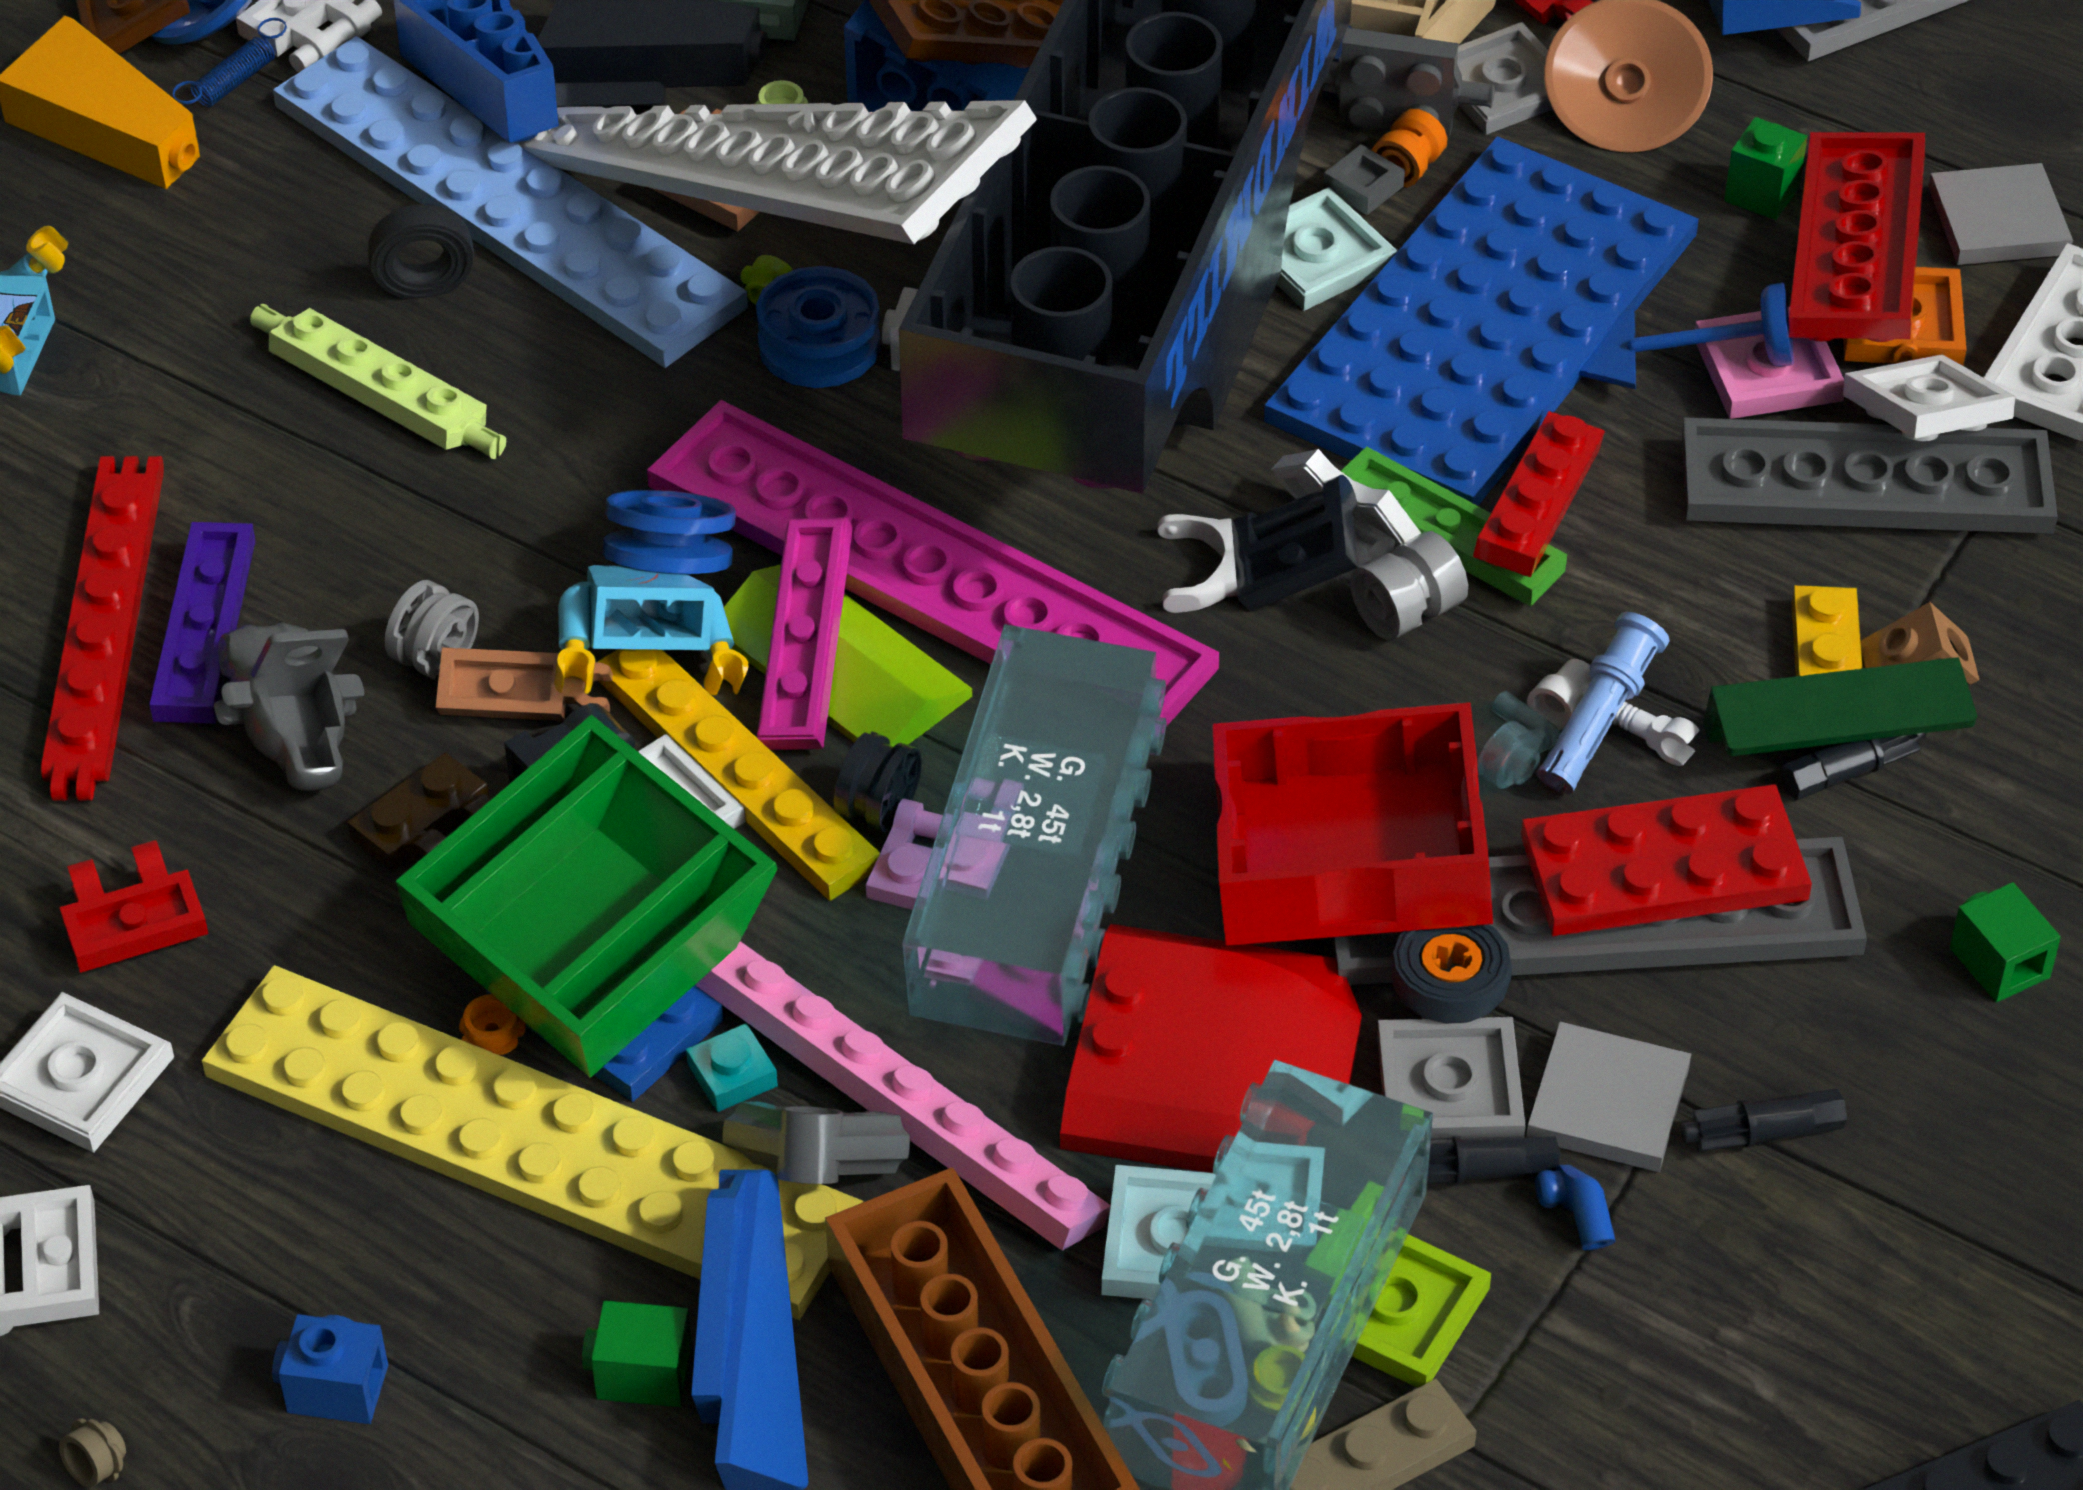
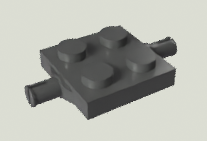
[1323,28,1496,141]

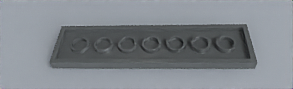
[1331,837,1867,985]

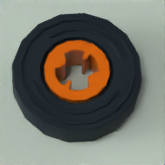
[1391,925,1512,1024]

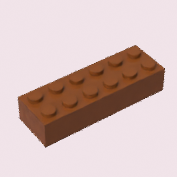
[825,1167,1140,1490]

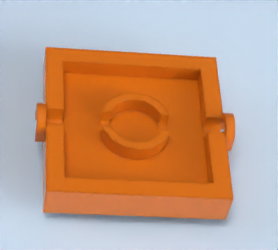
[1843,267,1967,366]

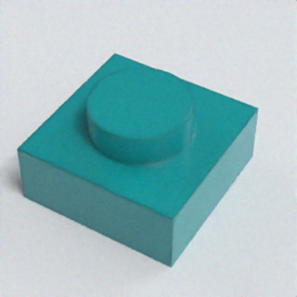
[686,1023,778,1112]

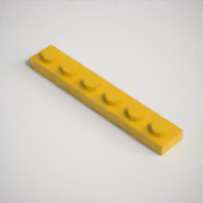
[598,649,880,901]

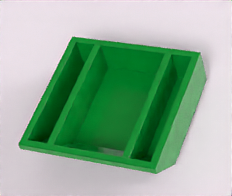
[396,714,777,1078]

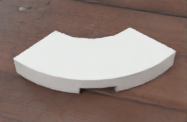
[1271,449,1421,551]

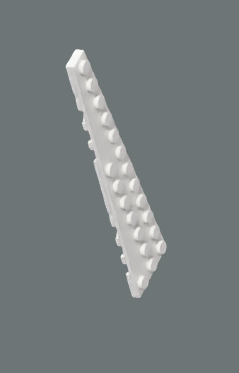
[518,100,1037,244]

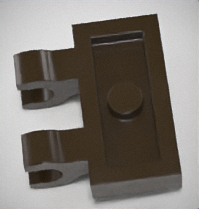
[347,752,492,871]

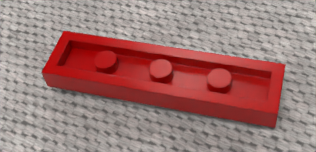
[1473,411,1605,578]

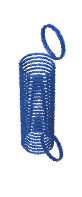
[172,17,287,108]

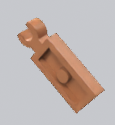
[436,647,613,721]

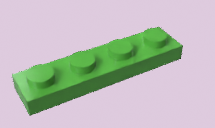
[1341,446,1567,607]

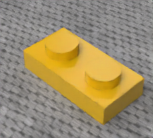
[1791,585,1862,676]

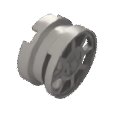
[385,580,479,680]

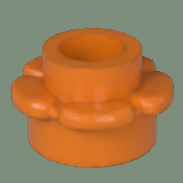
[459,994,526,1056]

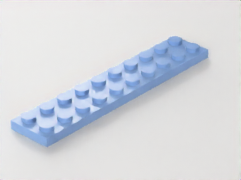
[273,36,748,368]

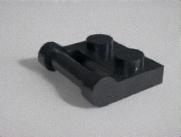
[1232,475,1358,611]

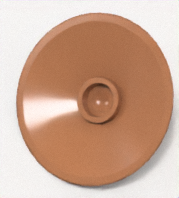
[1544,0,1713,152]

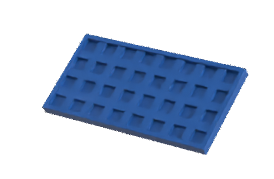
[1264,136,1699,506]

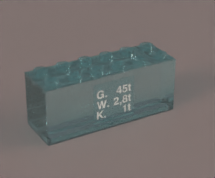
[902,624,1166,1046]
[1102,1059,1433,1490]

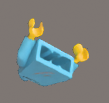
[0,225,68,396]
[554,565,748,695]

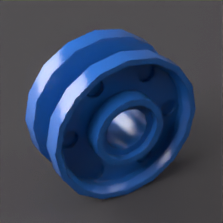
[756,266,881,388]
[602,490,736,574]

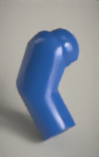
[1535,1165,1616,1250]

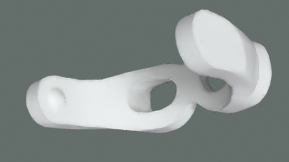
[1158,514,1238,613]

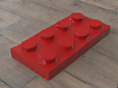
[1521,784,1812,936]

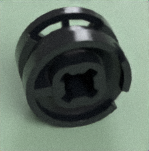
[834,731,922,833]

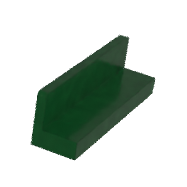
[1703,657,1977,756]

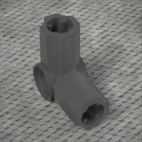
[723,1101,910,1184]

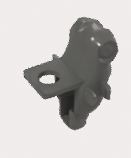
[214,622,365,791]

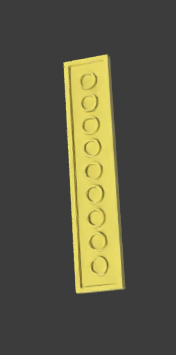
[202,965,863,1321]

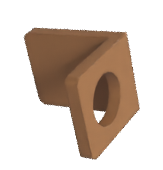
[1860,602,1979,685]

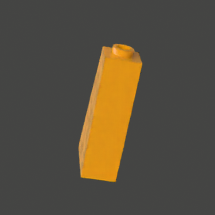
[0,16,200,189]

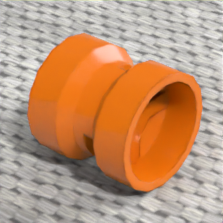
[1371,109,1447,188]

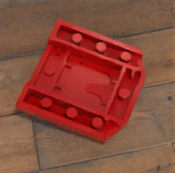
[1060,924,1362,1181]

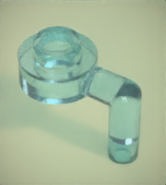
[1477,691,1560,789]

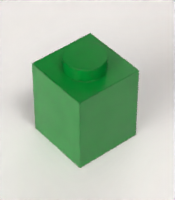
[1724,117,1808,220]
[1950,882,2061,1003]
[582,1301,692,1407]

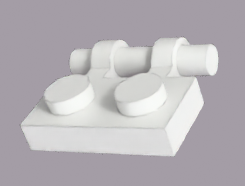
[236,0,382,72]

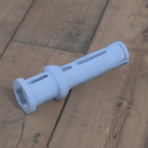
[1537,612,1670,794]

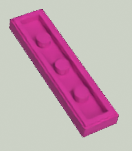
[757,517,853,750]

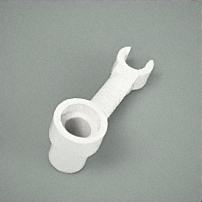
[1527,659,1699,766]

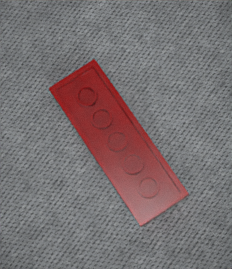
[1789,132,1925,342]

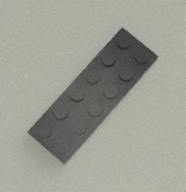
[1682,417,2058,534]

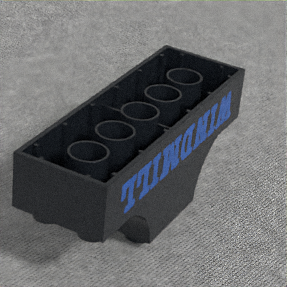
[899,0,1352,494]

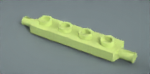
[250,304,506,459]

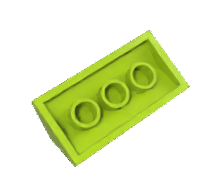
[724,565,972,746]

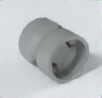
[1350,531,1468,640]

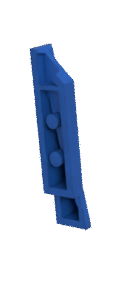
[691,1169,809,1490]

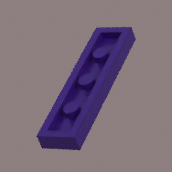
[150,522,256,724]

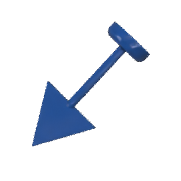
[1579,283,1794,390]

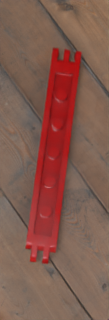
[41,456,164,801]

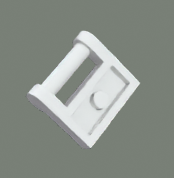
[0,1185,99,1336]

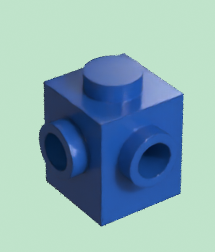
[272,1314,388,1424]

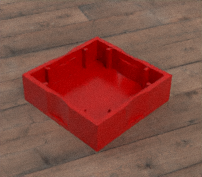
[1213,702,1493,946]

